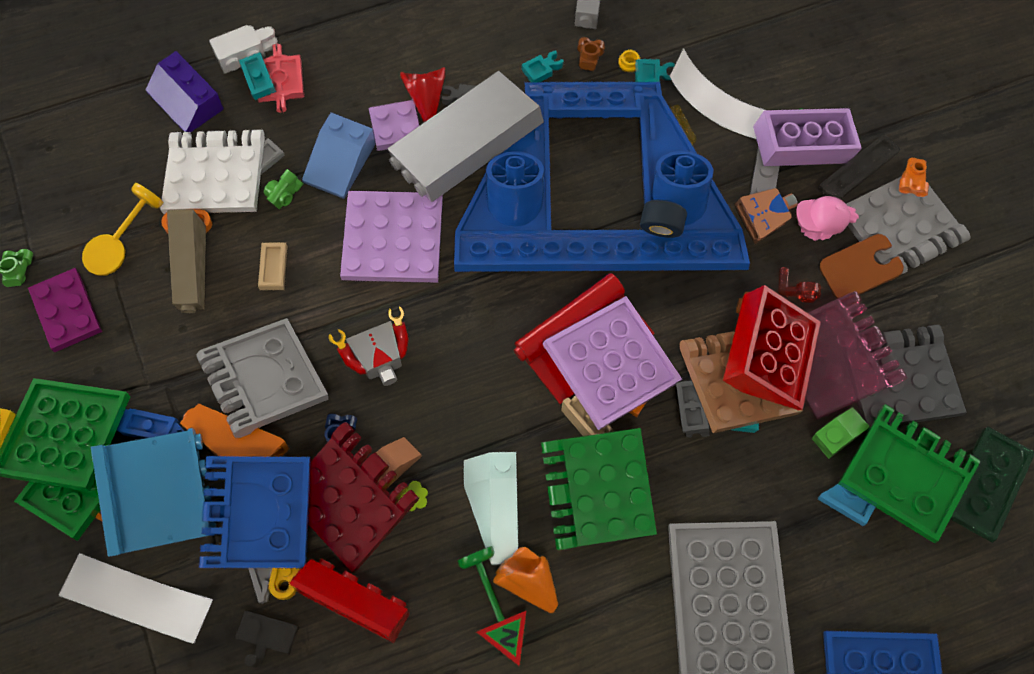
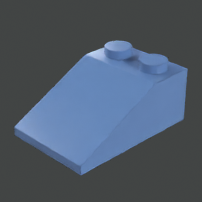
[302,113,376,199]

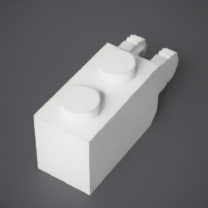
[209,25,278,74]

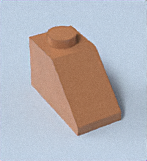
[376,437,422,485]

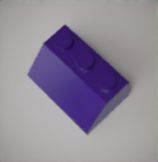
[146,51,224,133]

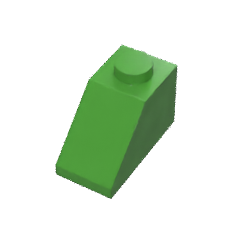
[812,407,870,459]

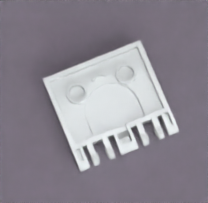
[160,130,265,214]

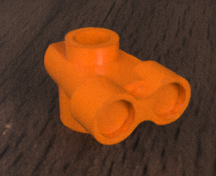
[899,158,929,197]

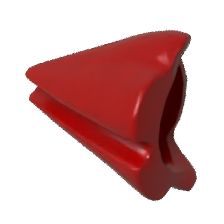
[400,67,445,122]

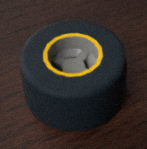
[640,200,687,238]

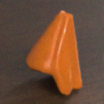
[493,547,558,613]

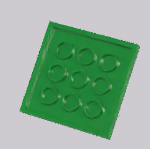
[0,378,131,492]

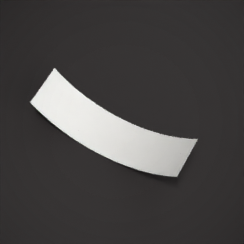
[670,49,765,139]
[59,553,213,644]

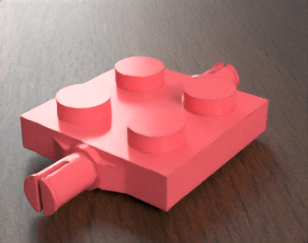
[258,44,304,113]

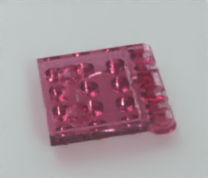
[805,291,908,420]

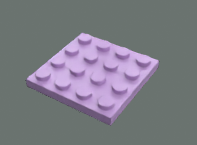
[340,191,443,283]
[543,296,682,430]

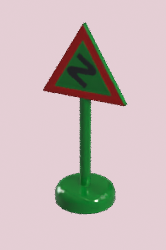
[457,546,527,666]

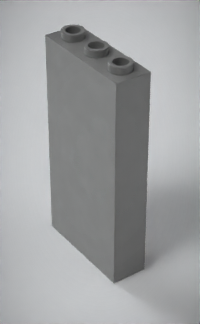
[387,71,544,202]

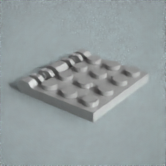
[847,176,970,275]
[196,318,328,438]

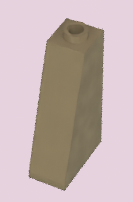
[167,209,206,313]

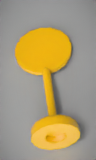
[82,183,164,276]

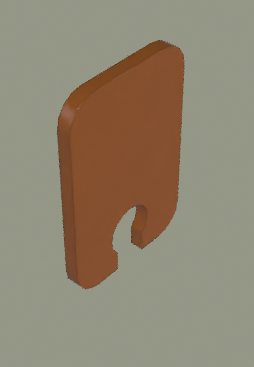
[820,234,904,301]

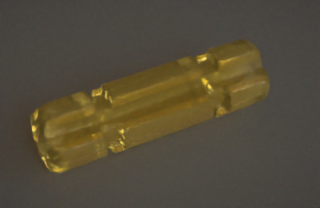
[670,105,697,145]

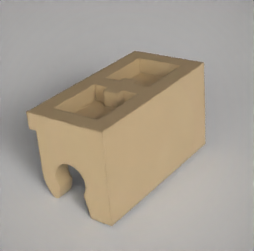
[561,395,613,436]

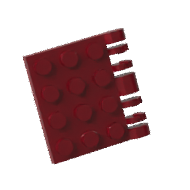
[308,422,419,572]

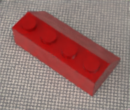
[289,559,410,643]

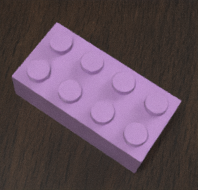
[753,108,862,166]

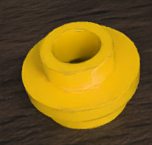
[618,50,640,72]

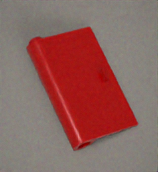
[514,273,655,405]

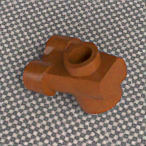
[577,37,605,71]

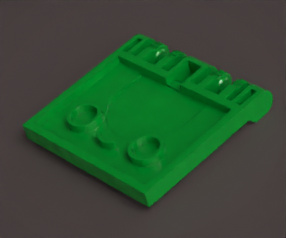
[838,404,980,543]
[541,428,657,550]

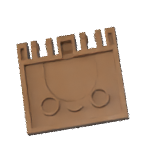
[680,331,803,433]

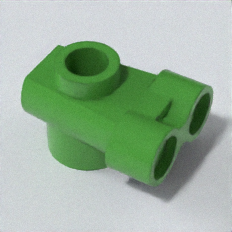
[264,169,303,209]
[0,249,33,287]

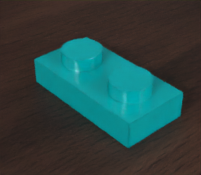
[239,52,276,100]

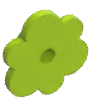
[398,481,428,511]

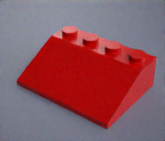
[723,285,821,410]

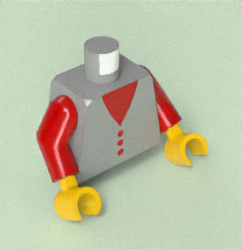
[329,306,409,386]

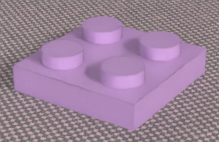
[369,100,419,151]

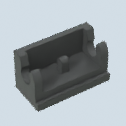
[676,380,710,438]

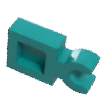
[522,51,564,82]
[635,59,675,82]

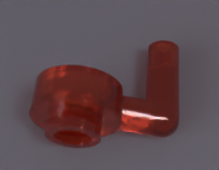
[778,267,821,303]

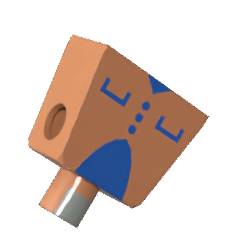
[734,188,798,244]

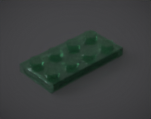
[950,426,1034,543]

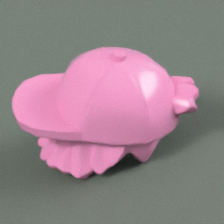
[796,196,859,241]

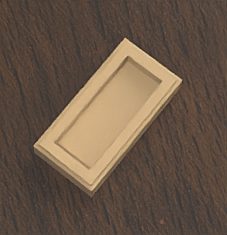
[258,243,287,290]

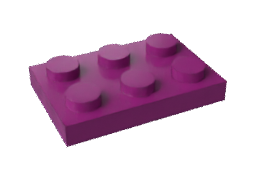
[28,268,103,352]

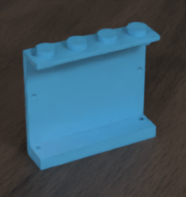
[91,428,216,557]

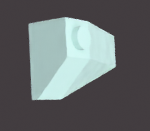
[464,452,518,565]

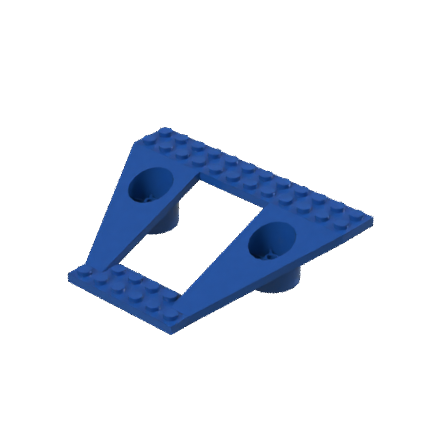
[454,82,750,272]

